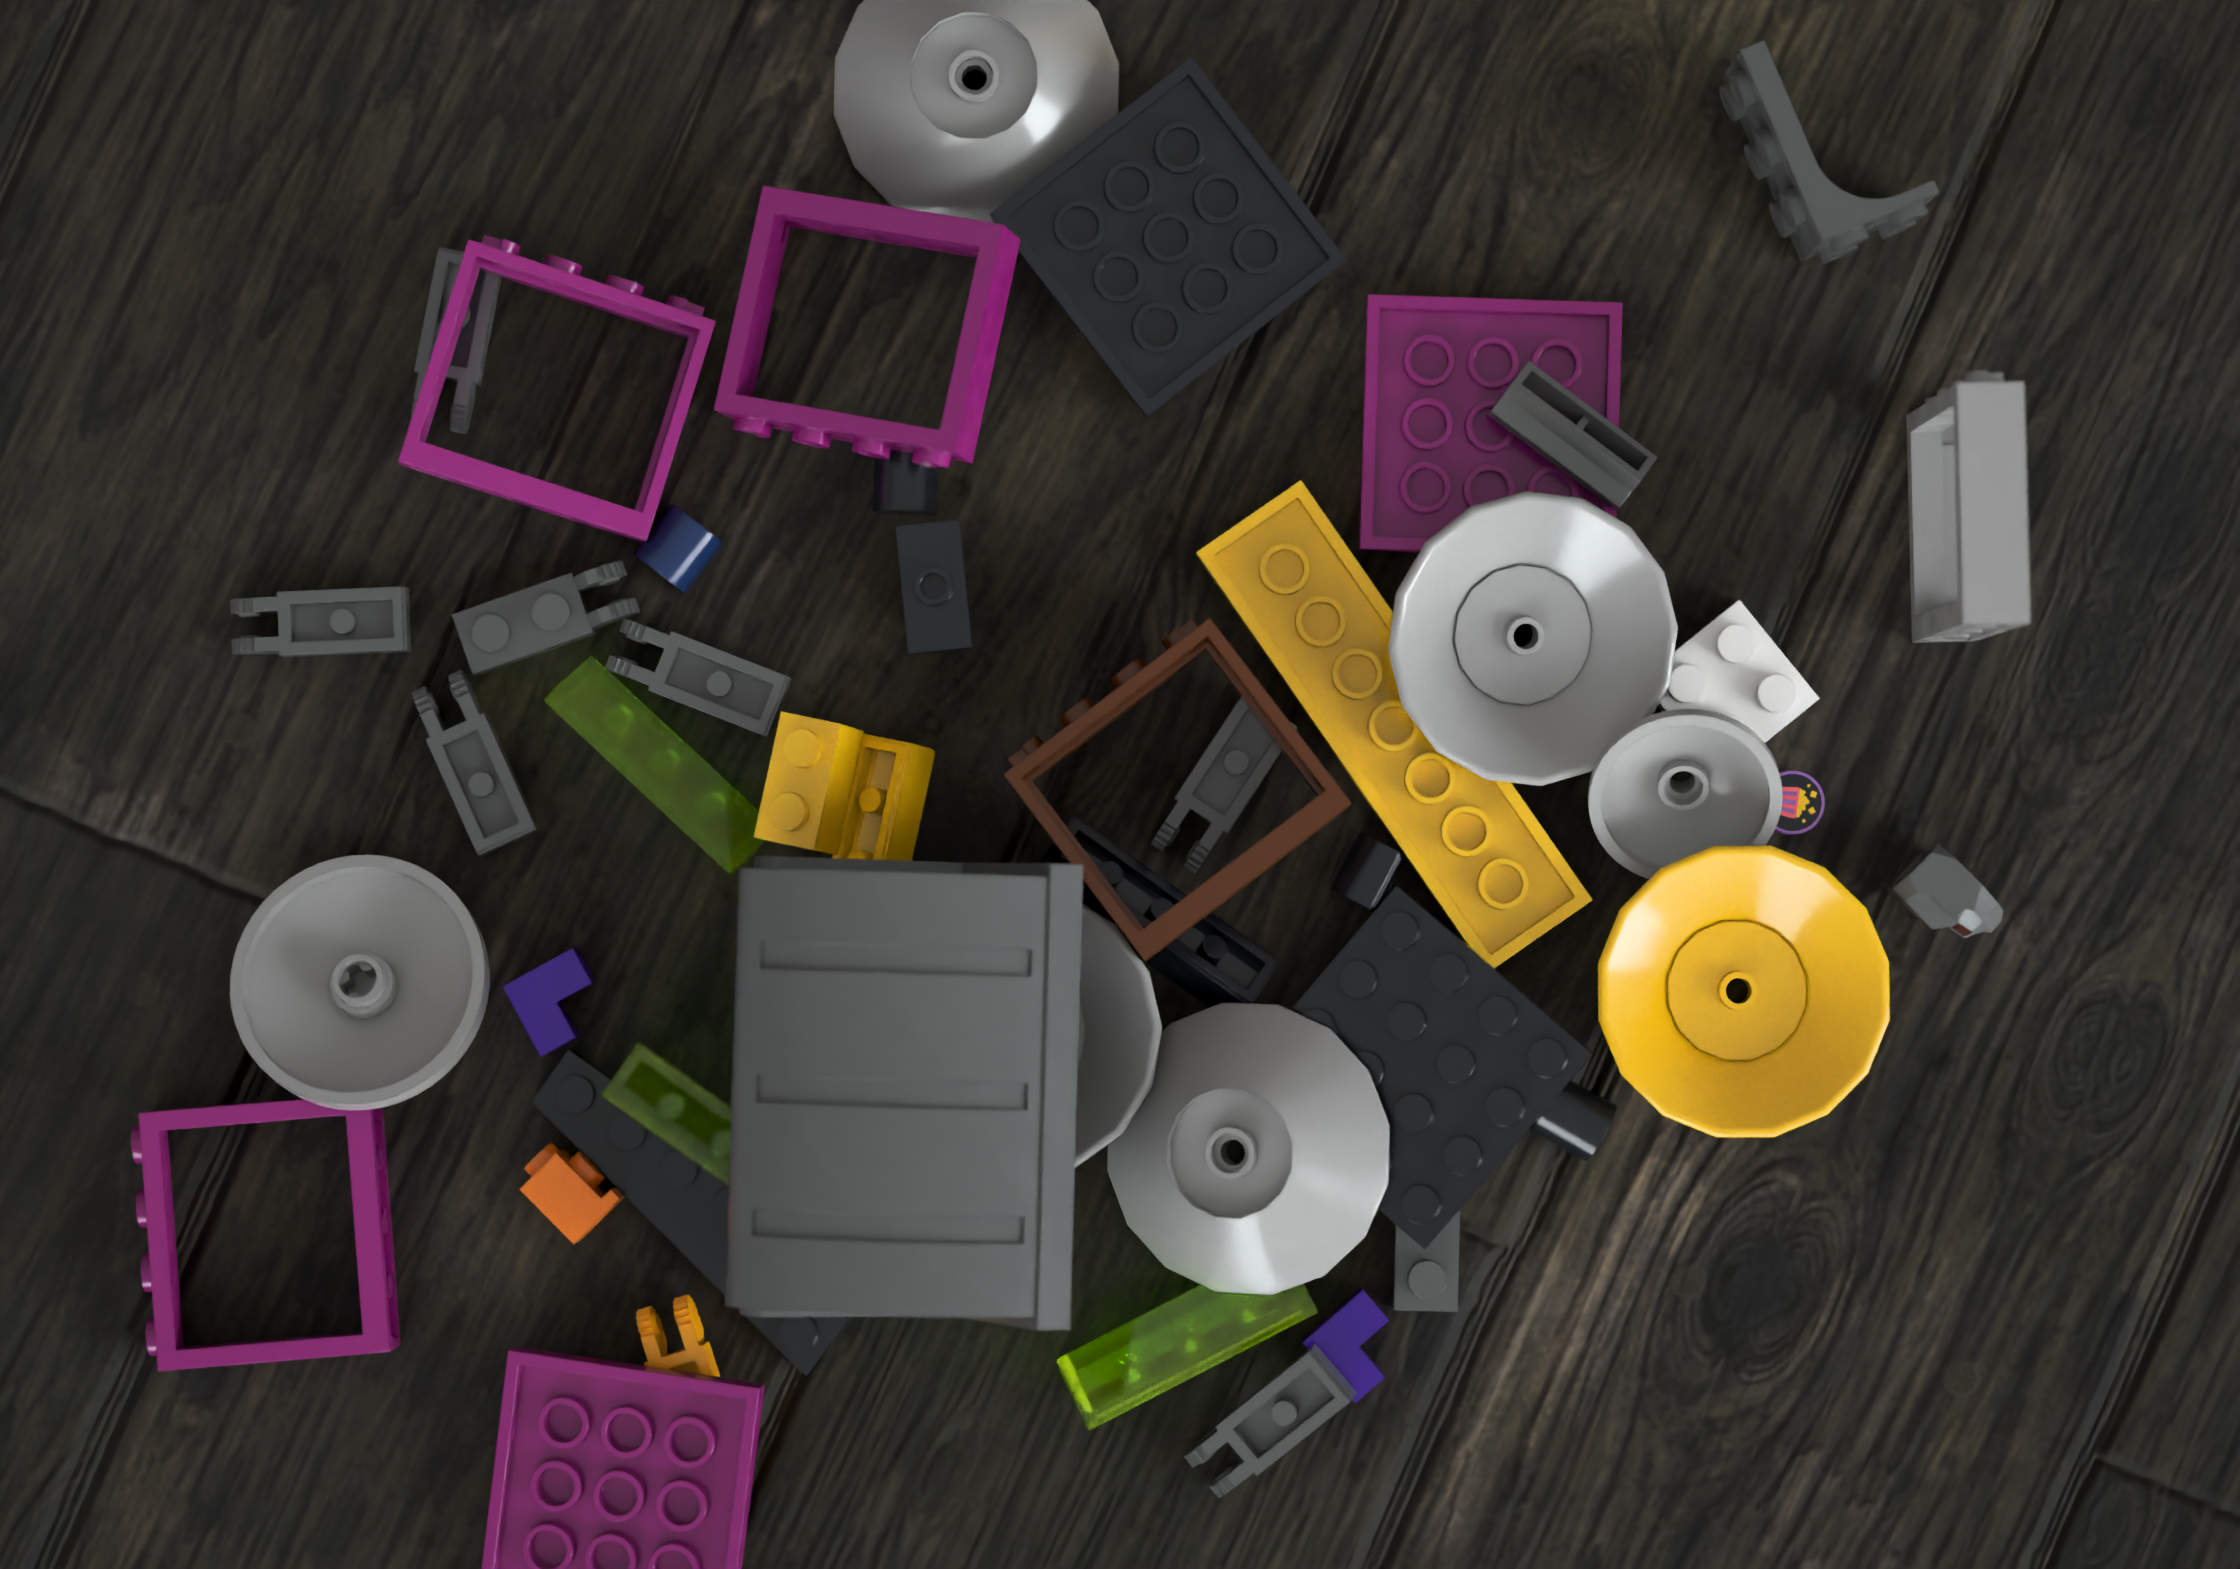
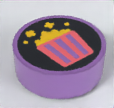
[1775,771,1825,835]

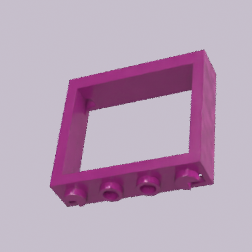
[714,186,1021,469]
[398,235,716,543]
[131,1098,401,1371]

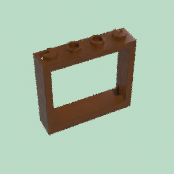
[1003,618,1352,962]

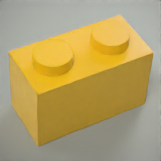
[754,711,864,855]

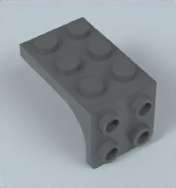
[1719,40,1940,264]

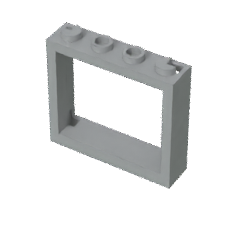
[1906,370,2030,643]

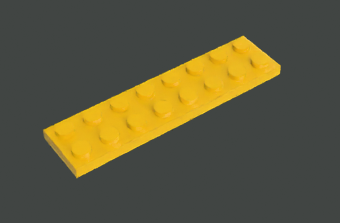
[1196,480,1593,968]

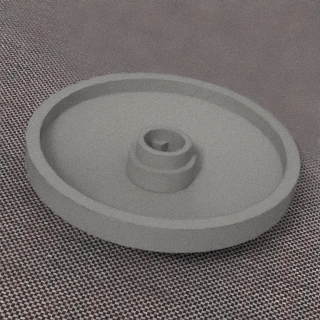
[230,855,490,1111]

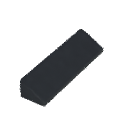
[1039,815,1281,1008]

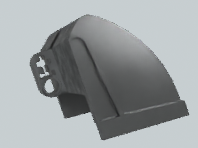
[725,856,1083,1330]

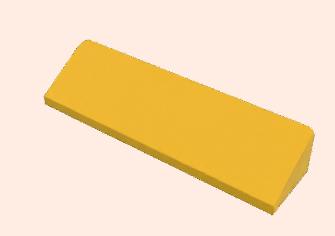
[832,734,935,861]

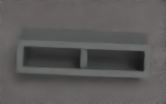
[1488,361,1658,511]

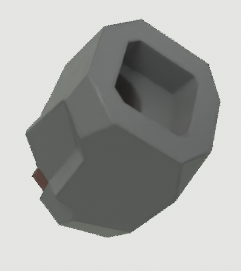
[1887,843,2003,938]

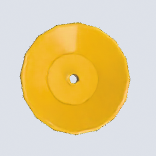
[1598,846,1890,1138]

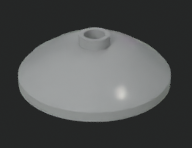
[1588,709,1783,879]

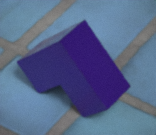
[502,948,597,1057]
[1301,1287,1389,1403]

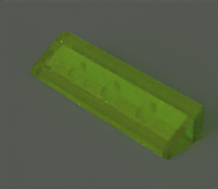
[544,655,766,875]
[601,1042,731,1185]
[1057,1283,1318,1430]

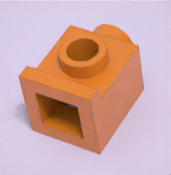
[519,1142,625,1244]

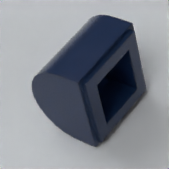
[634,504,724,594]

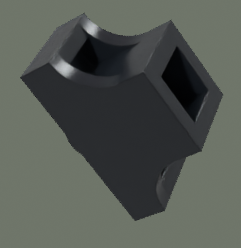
[895,519,973,656]

